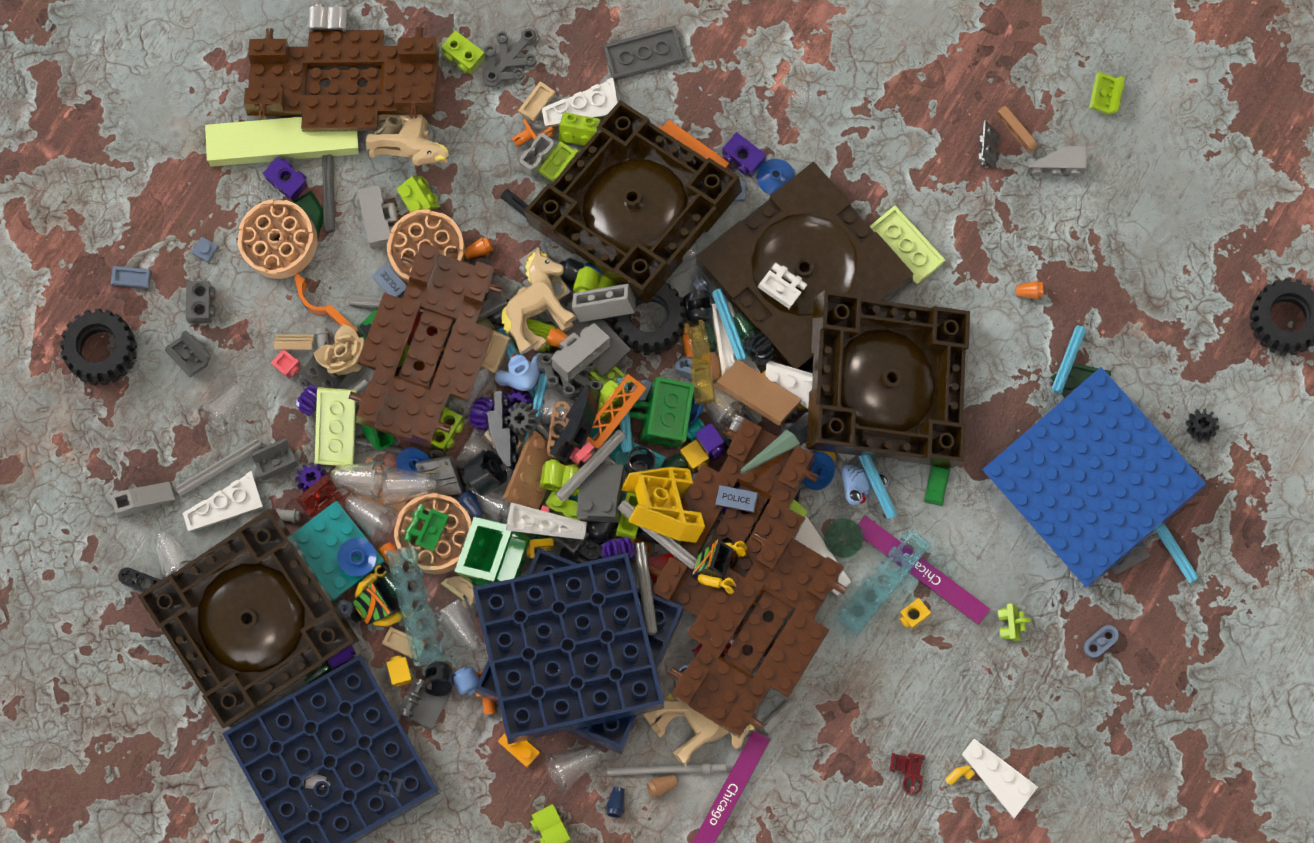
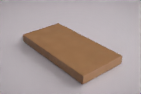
[716,360,802,426]

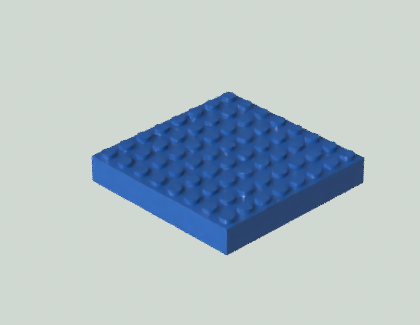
[983,367,1207,589]

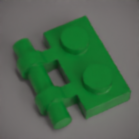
[403,504,450,553]

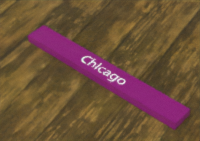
[853,515,990,625]
[692,730,771,843]

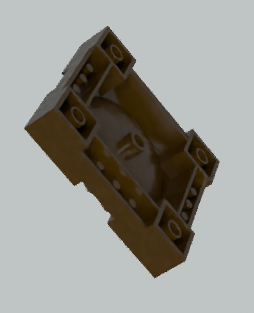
[524,100,742,304]
[696,161,914,370]
[806,290,970,468]
[138,509,360,729]

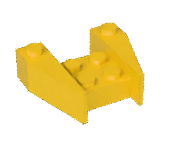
[621,467,705,543]

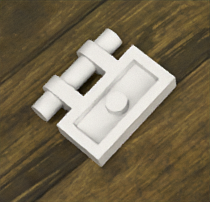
[758,263,807,309]

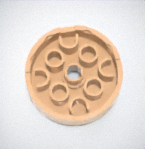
[237,199,318,279]
[387,210,465,285]
[394,493,472,574]

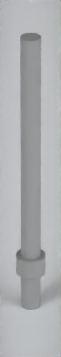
[607,762,726,776]

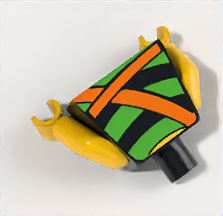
[691,539,747,594]
[350,565,413,627]

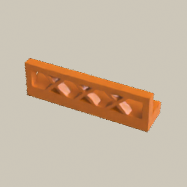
[658,120,730,169]
[587,373,646,449]

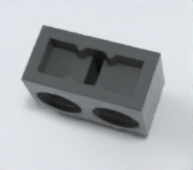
[186,281,215,323]

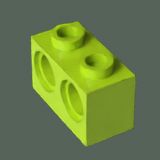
[431,407,465,453]

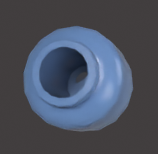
[453,666,480,696]

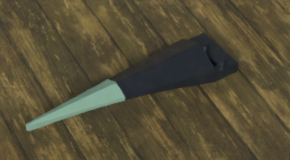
[741,412,808,474]

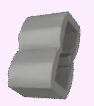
[308,4,348,32]
[520,133,555,177]

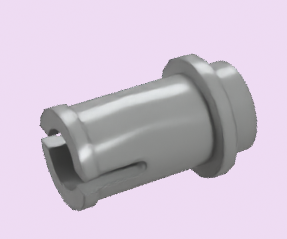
[315,328,330,349]
[725,415,745,440]
[276,508,301,524]

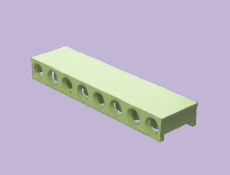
[205,117,359,167]

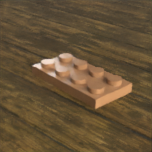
[503,431,559,510]

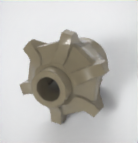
[376,115,402,135]

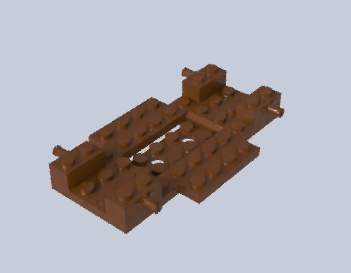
[244,27,439,132]
[349,242,503,448]
[649,419,819,616]
[668,525,848,738]

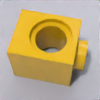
[680,440,709,473]
[899,598,931,631]
[386,656,413,688]

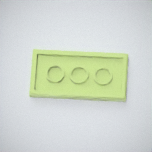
[870,205,946,286]
[315,387,357,467]

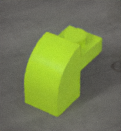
[616,492,639,540]

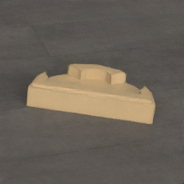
[441,576,474,607]

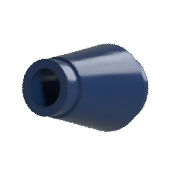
[458,490,484,518]
[605,787,625,818]

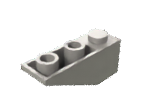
[1027,146,1086,176]
[110,482,175,518]

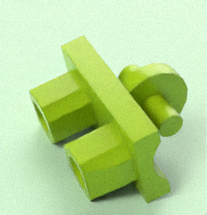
[998,603,1031,642]

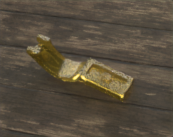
[684,320,716,405]

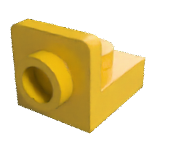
[527,538,555,561]

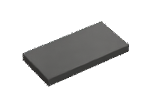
[603,25,685,81]
[552,301,632,377]

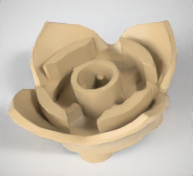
[313,324,365,375]

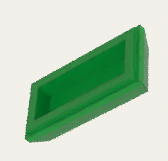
[923,465,951,506]

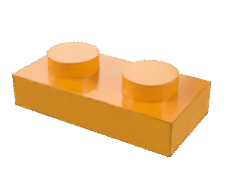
[498,733,540,768]

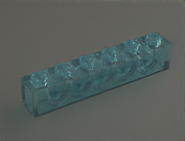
[838,529,931,637]
[386,545,443,666]

